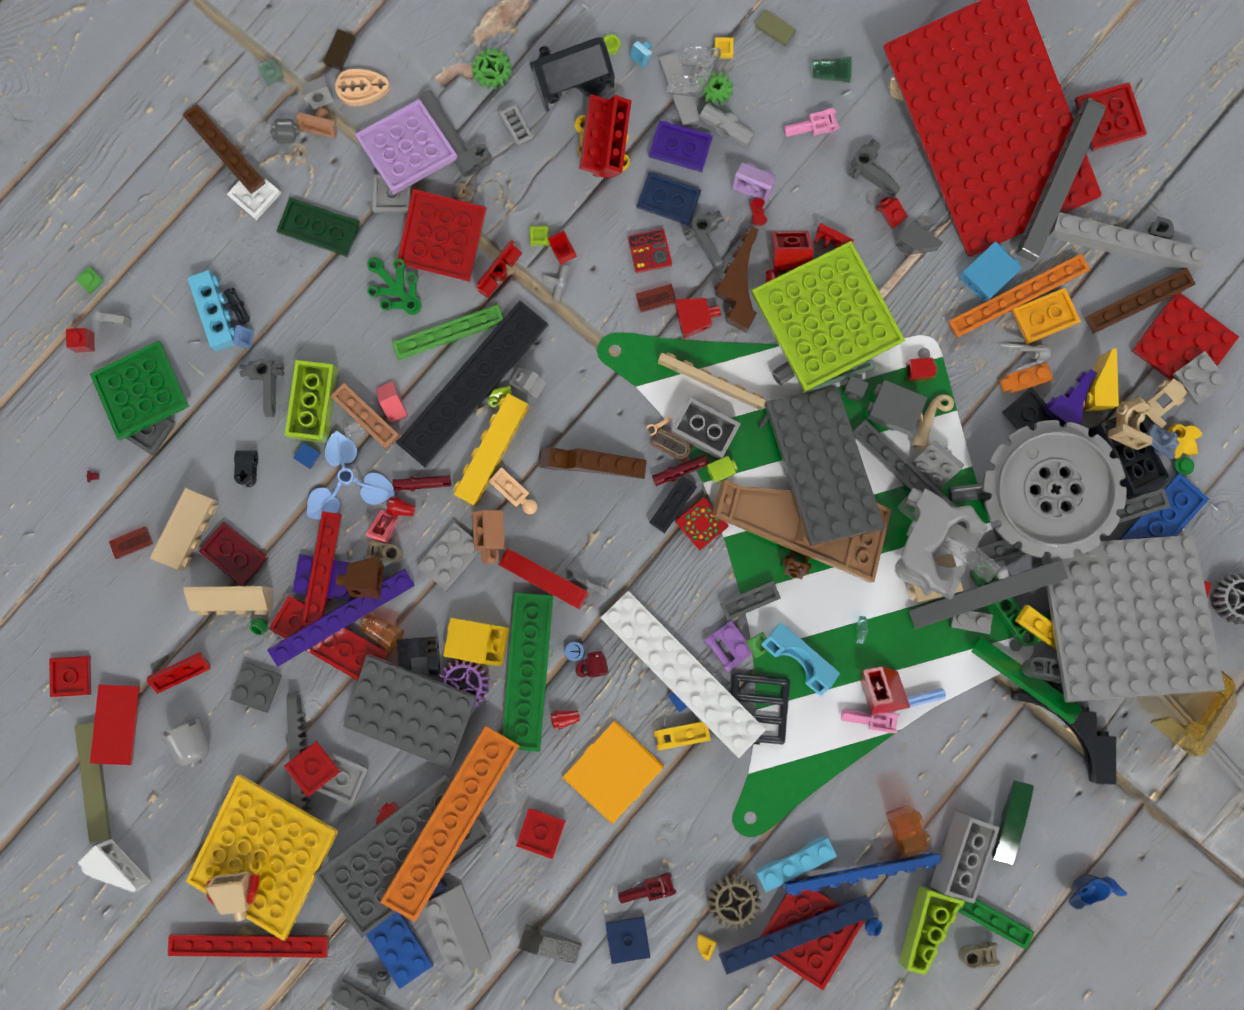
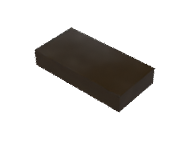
[323,29,356,71]

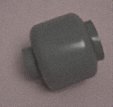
[271,118,299,144]

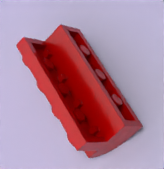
[579,94,632,178]

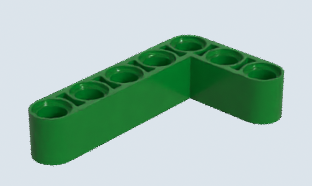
[970,564,1052,646]

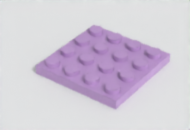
[355,99,458,195]

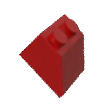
[771,231,814,271]

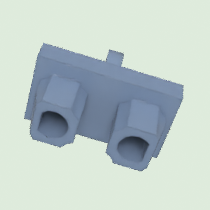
[1145,424,1179,459]

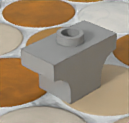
[508,368,547,398]

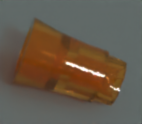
[359,614,404,653]

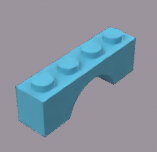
[761,622,840,696]
[755,835,837,892]

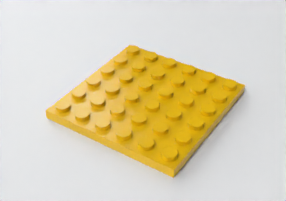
[186,774,338,940]

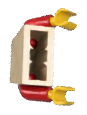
[204,861,265,921]

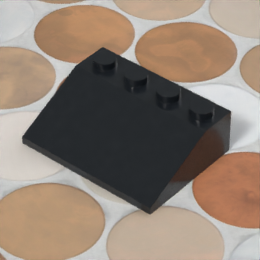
[1088,417,1169,497]

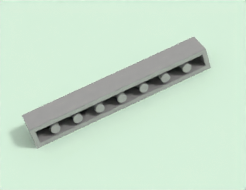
[1048,212,1207,273]

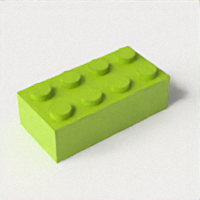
[284,360,339,443]

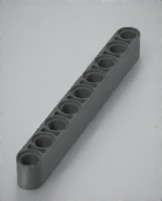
[1016,98,1106,262]

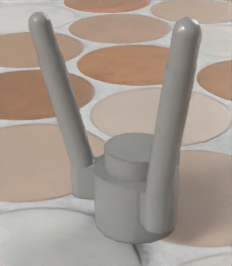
[1000,343,1051,372]

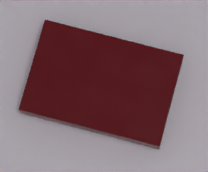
[199,522,269,586]

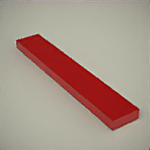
[301,511,342,627]

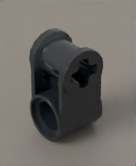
[234,450,259,488]

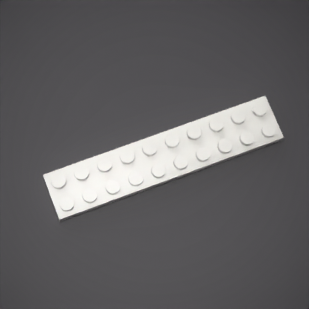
[601,591,766,758]

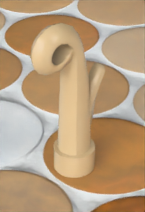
[912,395,954,450]

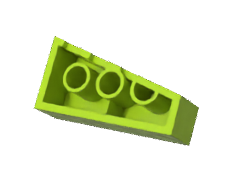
[899,885,965,975]

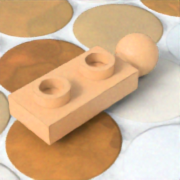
[489,467,538,515]

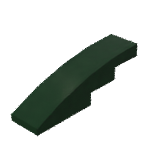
[992,780,1034,865]

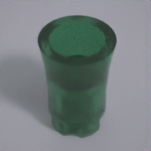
[813,56,852,83]

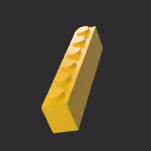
[453,394,529,507]

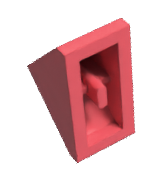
[376,381,408,423]
[366,510,399,544]

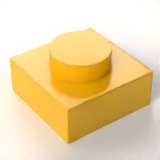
[714,37,734,59]

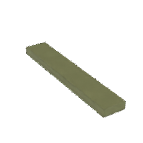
[74,722,111,843]

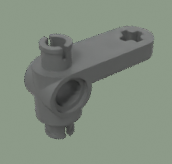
[847,139,900,196]
[683,210,724,271]
[239,359,284,417]

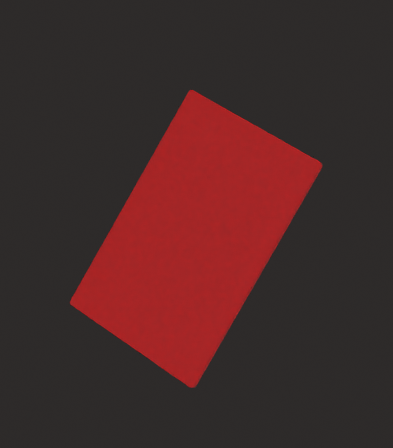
[883,0,1102,257]

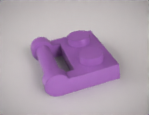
[704,621,752,672]

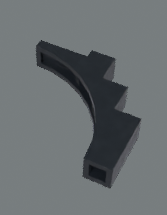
[1012,683,1116,785]

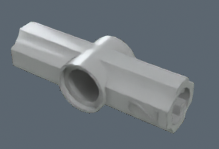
[699,104,755,148]

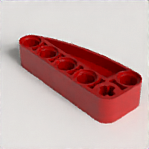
[498,548,589,610]

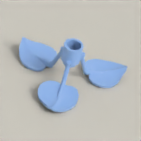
[307,431,395,520]

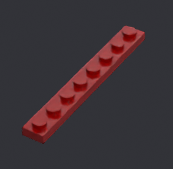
[168,934,329,958]

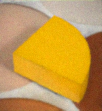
[697,933,717,961]

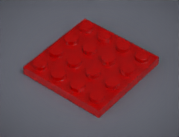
[397,189,487,282]
[1131,292,1239,380]
[760,877,864,991]

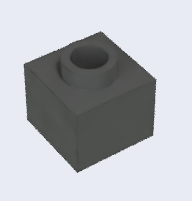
[842,376,869,401]

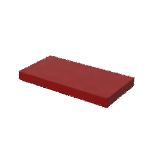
[90,684,140,765]

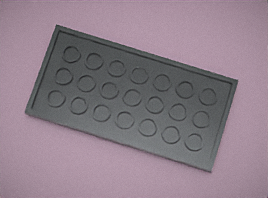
[765,387,885,546]
[314,774,492,938]

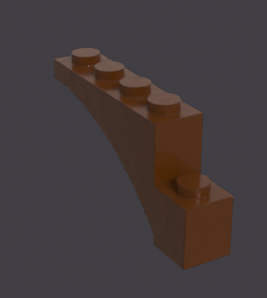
[715,226,759,333]
[540,447,647,479]

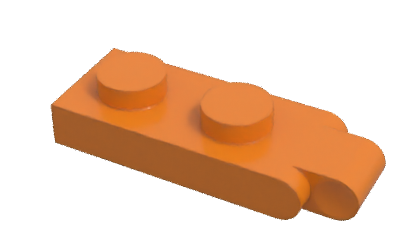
[999,362,1054,394]

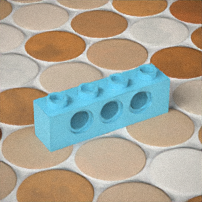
[187,270,235,352]

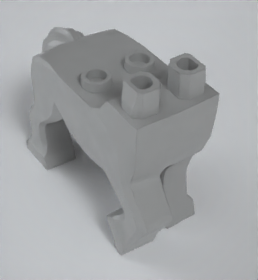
[895,488,988,600]

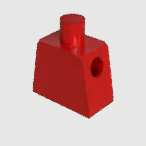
[675,298,721,339]

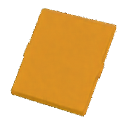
[562,720,665,824]

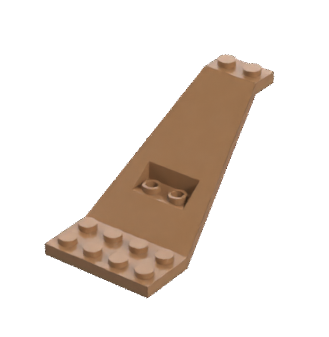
[712,479,891,583]

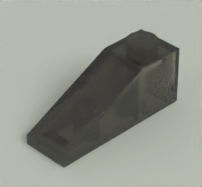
[518,924,582,963]

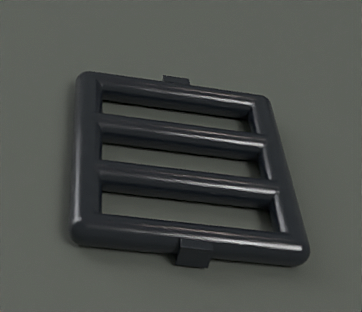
[731,673,790,745]

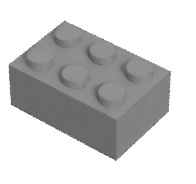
[671,397,741,460]

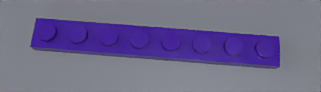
[267,568,415,667]

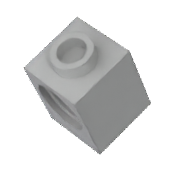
[302,76,334,110]

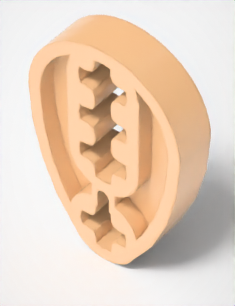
[335,69,390,107]

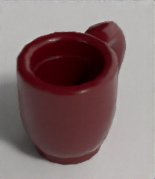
[575,651,609,678]

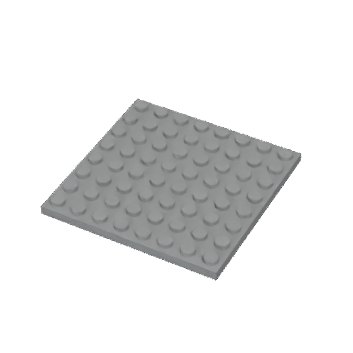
[1041,535,1225,702]

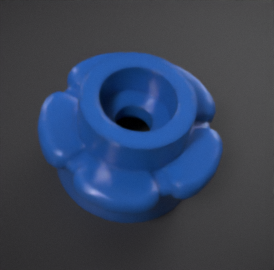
[865,917,883,937]

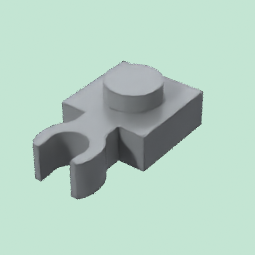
[93,312,132,328]

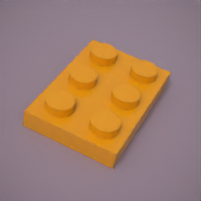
[1012,288,1081,345]

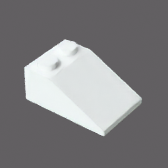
[78,839,151,892]

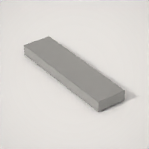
[659,52,701,127]

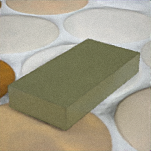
[755,10,796,47]

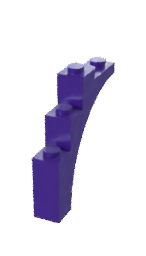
[1045,369,1097,476]

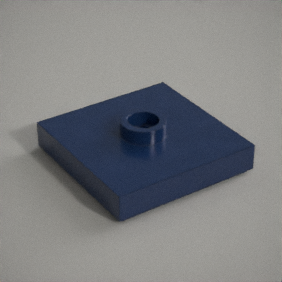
[605,916,651,964]

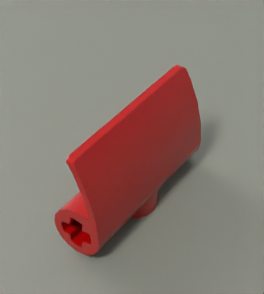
[475,240,523,298]

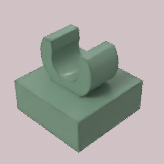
[258,59,284,86]

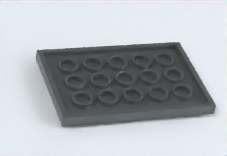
[343,654,477,769]

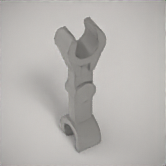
[563,568,609,597]

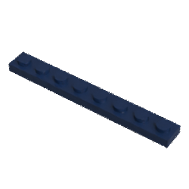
[719,895,874,975]

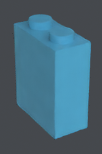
[959,241,1022,303]

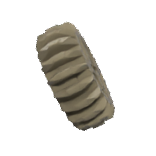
[708,874,762,930]

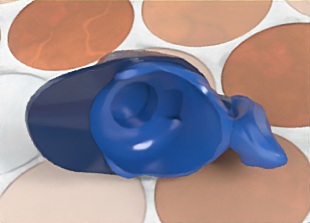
[1069,875,1127,909]

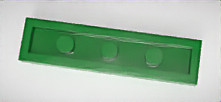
[958,899,1035,950]

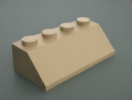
[150,488,219,570]
[184,586,273,615]

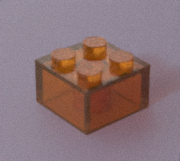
[885,805,931,857]

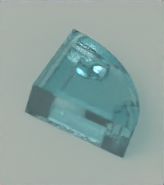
[856,616,868,644]

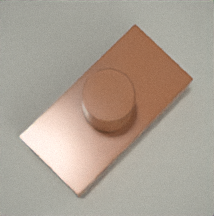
[296,108,337,138]

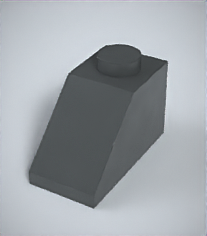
[895,221,943,255]

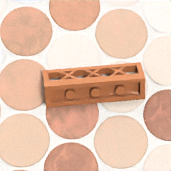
[330,383,400,450]

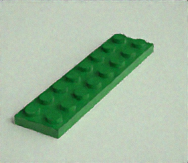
[502,592,554,752]

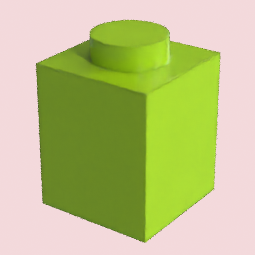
[706,456,737,484]

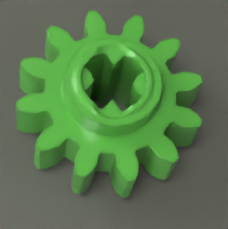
[701,71,733,106]

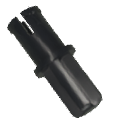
[224,287,250,324]

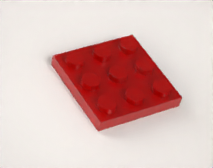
[1074,82,1147,151]

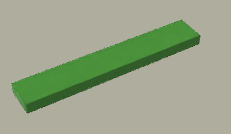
[392,304,504,361]

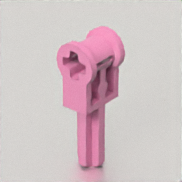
[784,108,840,137]
[841,709,900,734]

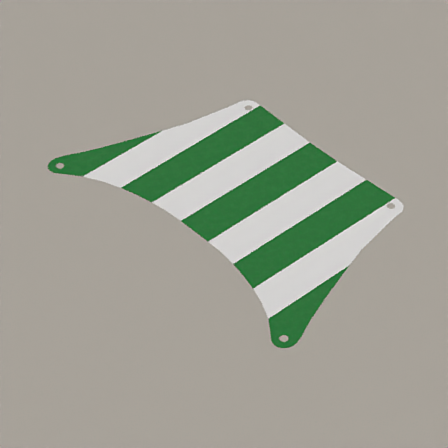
[597,332,1034,837]

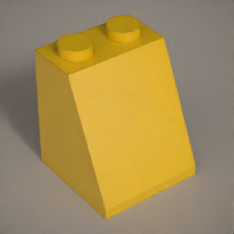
[443,618,509,666]

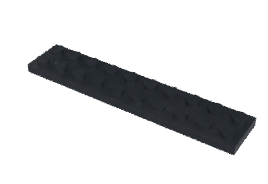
[396,300,549,468]

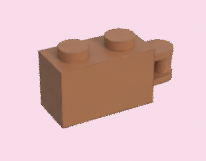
[473,510,505,563]

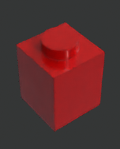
[66,328,95,353]
[906,357,937,382]

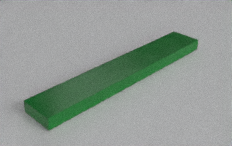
[971,637,1083,724]

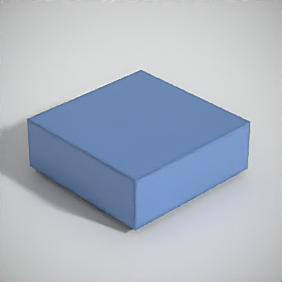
[233,325,254,349]

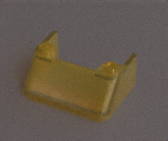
[1150,670,1237,757]

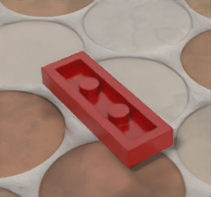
[147,652,211,694]

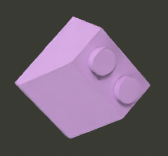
[732,162,777,203]

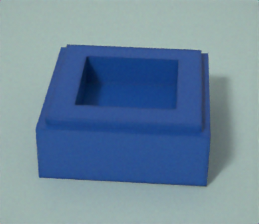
[293,443,321,469]

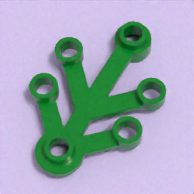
[367,257,422,315]

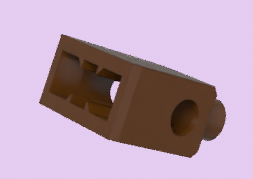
[336,557,384,599]

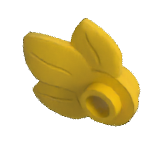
[1167,424,1202,459]

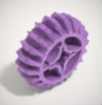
[439,659,490,707]

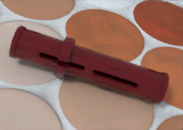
[652,454,709,487]
[392,475,452,492]

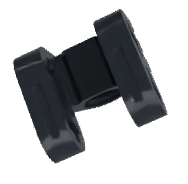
[397,636,440,675]

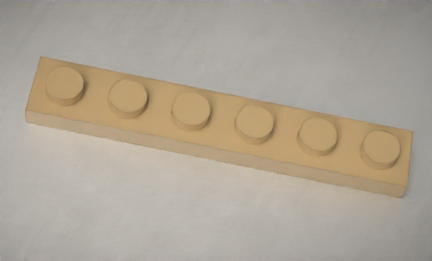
[658,353,766,410]

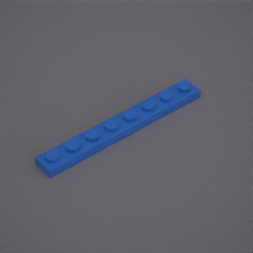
[782,852,941,896]

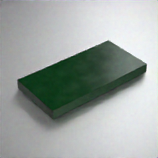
[276,197,361,258]

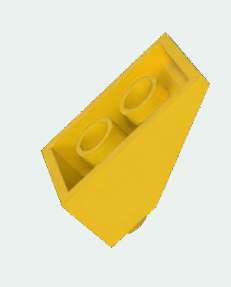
[1082,348,1119,413]

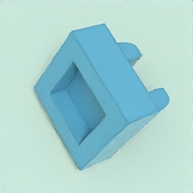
[630,41,652,68]

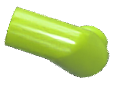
[488,385,512,408]

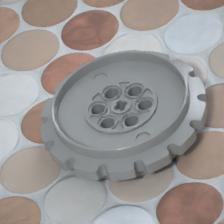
[982,420,1127,559]

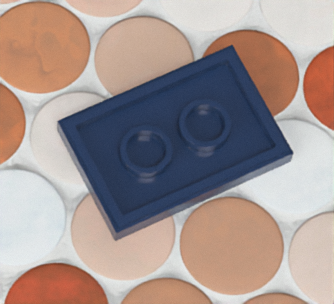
[637,172,702,226]

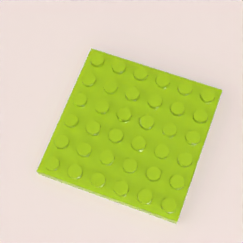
[751,241,906,393]

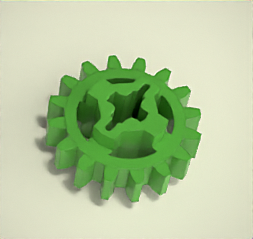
[472,48,512,90]

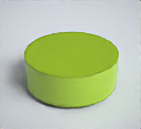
[604,34,620,55]

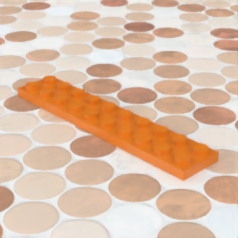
[380,725,519,922]

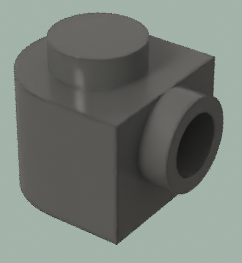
[1148,216,1174,240]

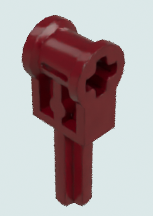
[618,872,677,904]

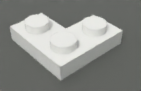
[227,179,281,220]

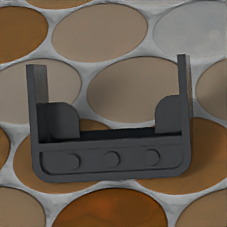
[532,37,615,112]

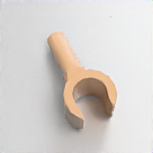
[646,417,671,436]

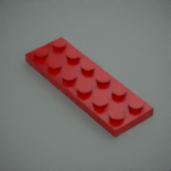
[269,595,389,681]

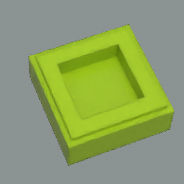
[530,226,549,246]

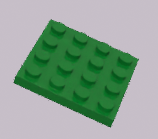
[90,340,190,441]

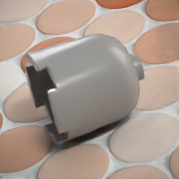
[161,717,210,767]

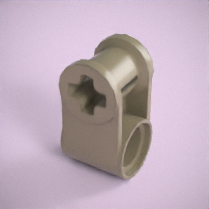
[364,540,403,563]
[958,942,1000,969]

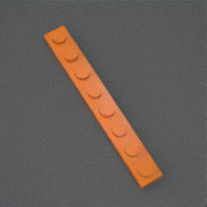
[947,253,1091,339]

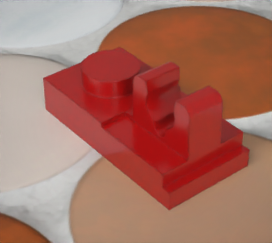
[813,223,854,248]

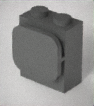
[866,380,927,435]

